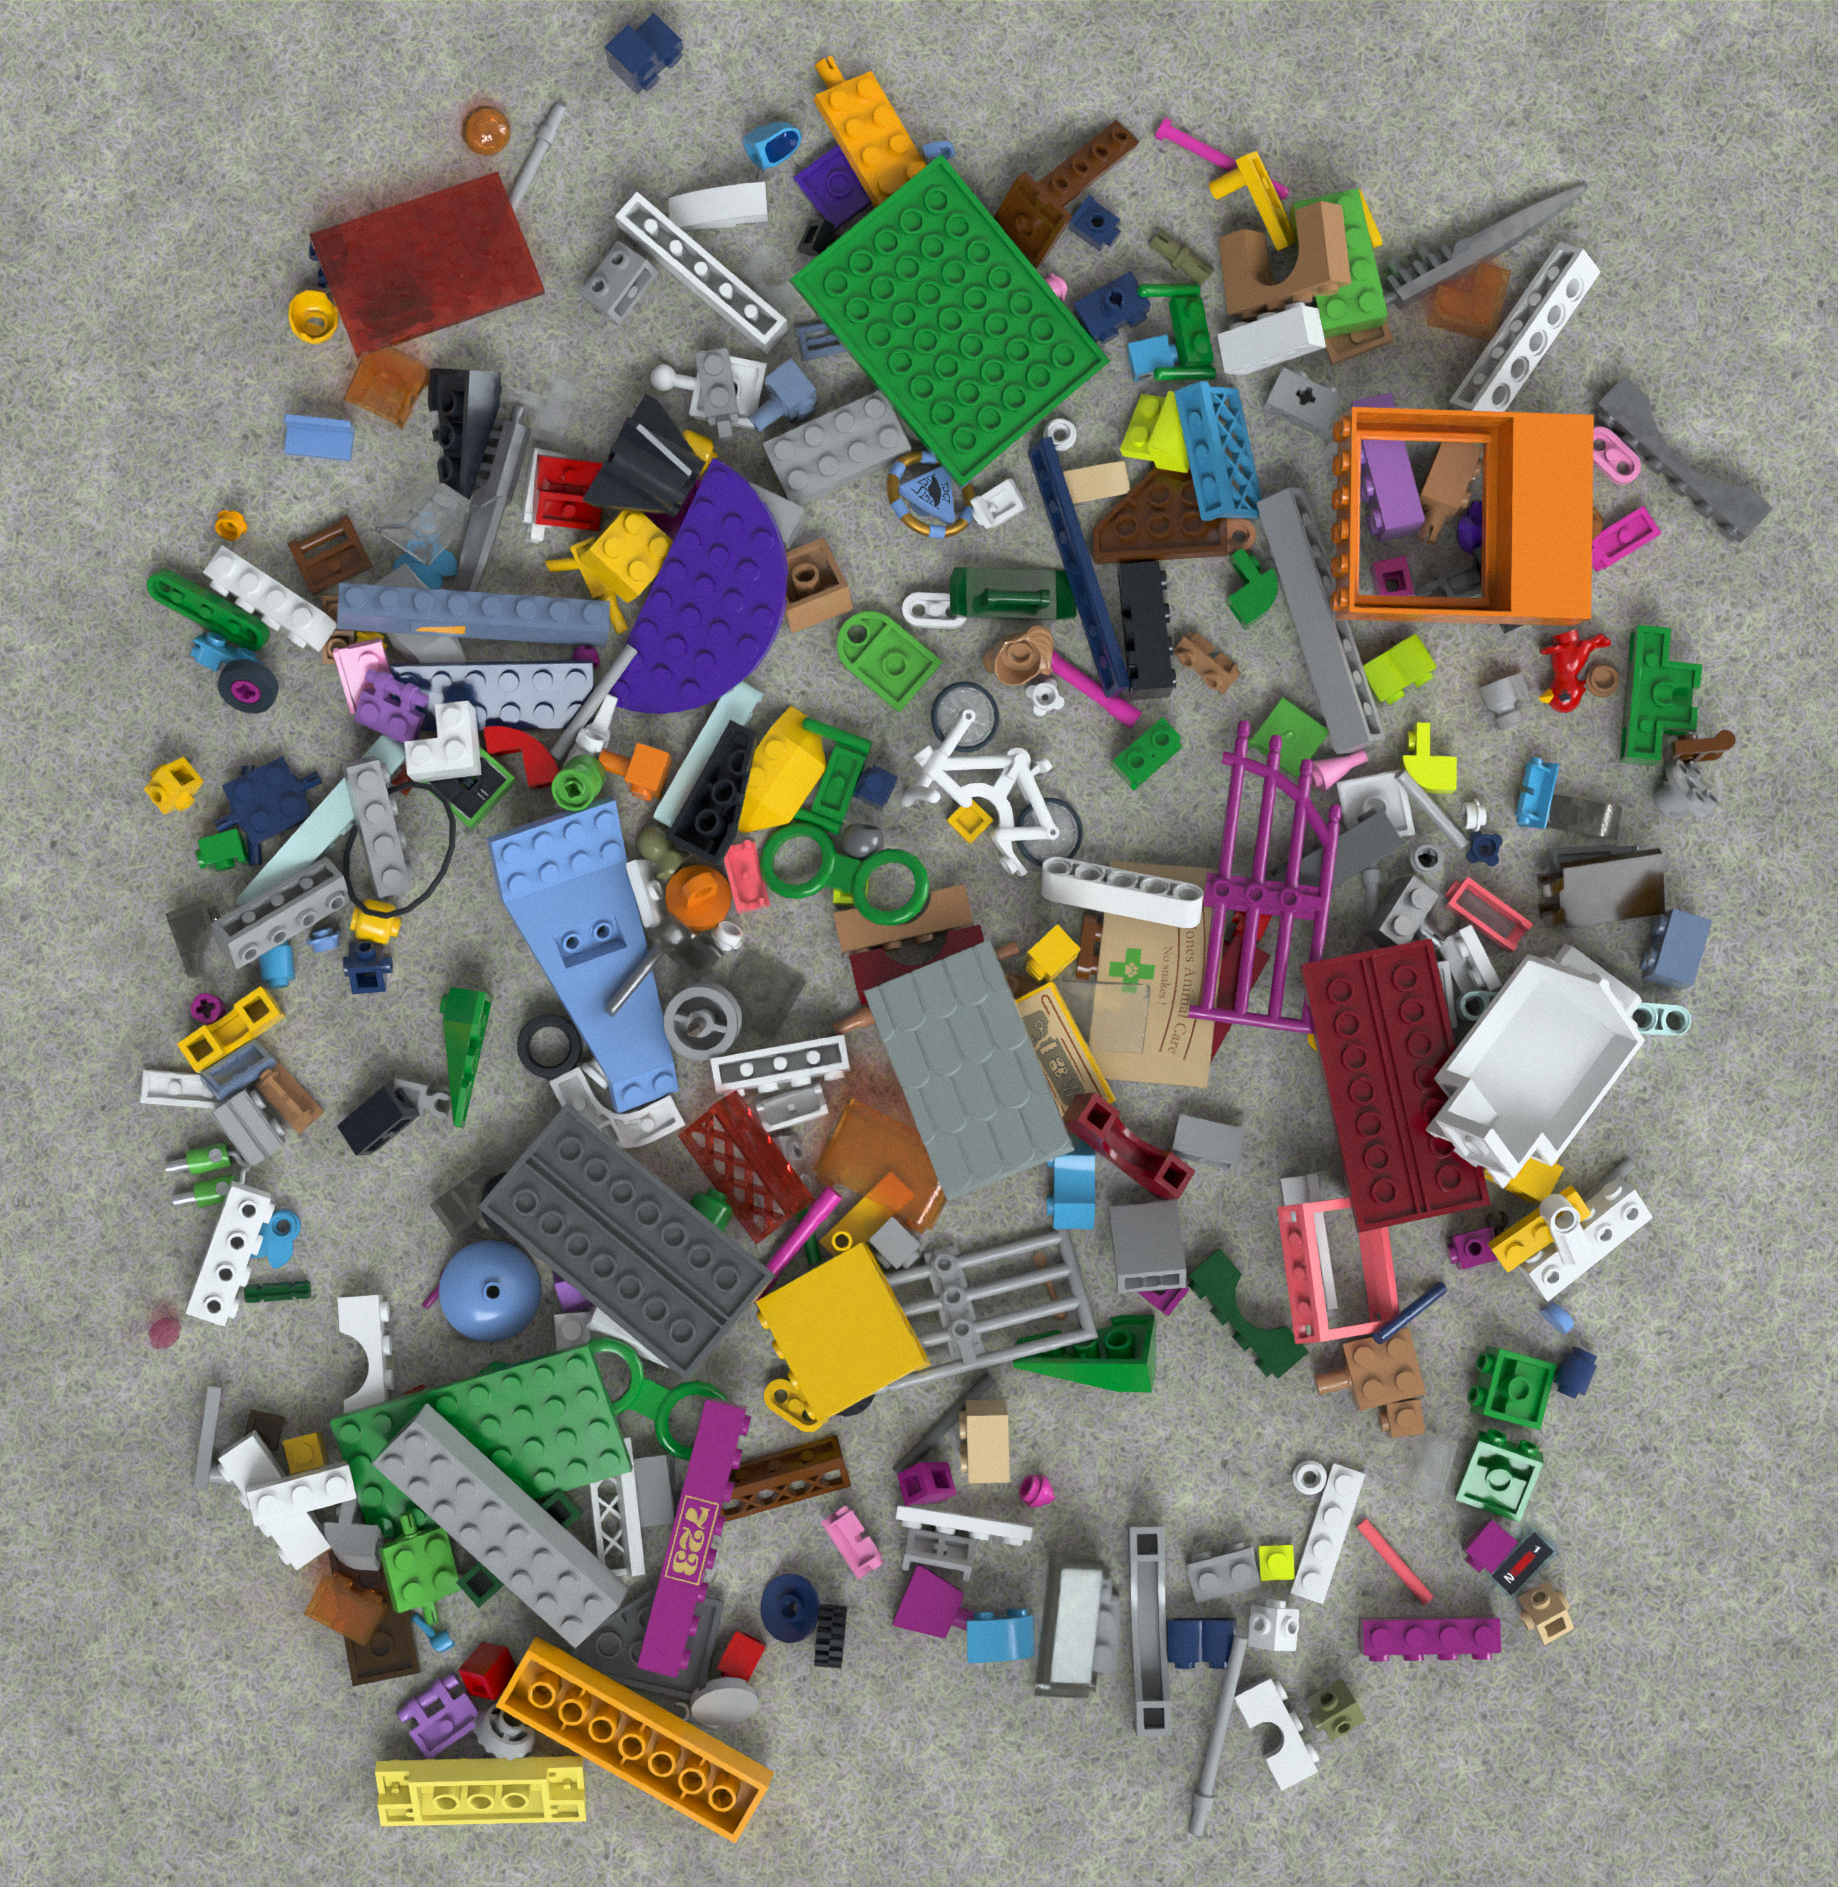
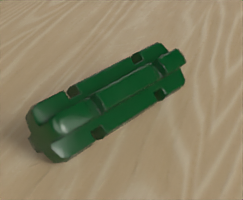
[244,1280,312,1303]

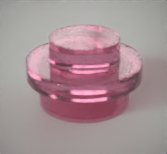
[148,1317,181,1349]

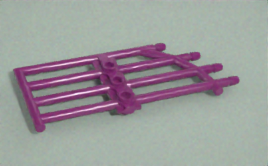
[1188,720,1342,1034]

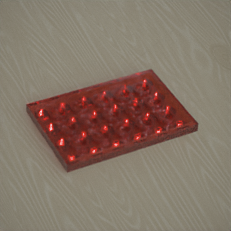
[309,171,545,358]

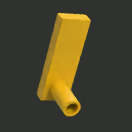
[1209,151,1296,251]
[819,1171,915,1257]

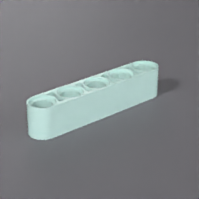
[653,682,764,828]

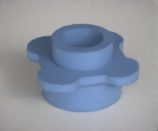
[306,926,341,953]

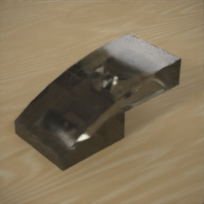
[1546,795,1622,841]

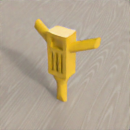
[545,536,629,635]

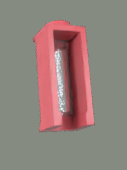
[1444,877,1533,954]

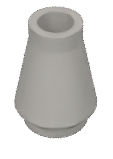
[1410,842,1444,875]

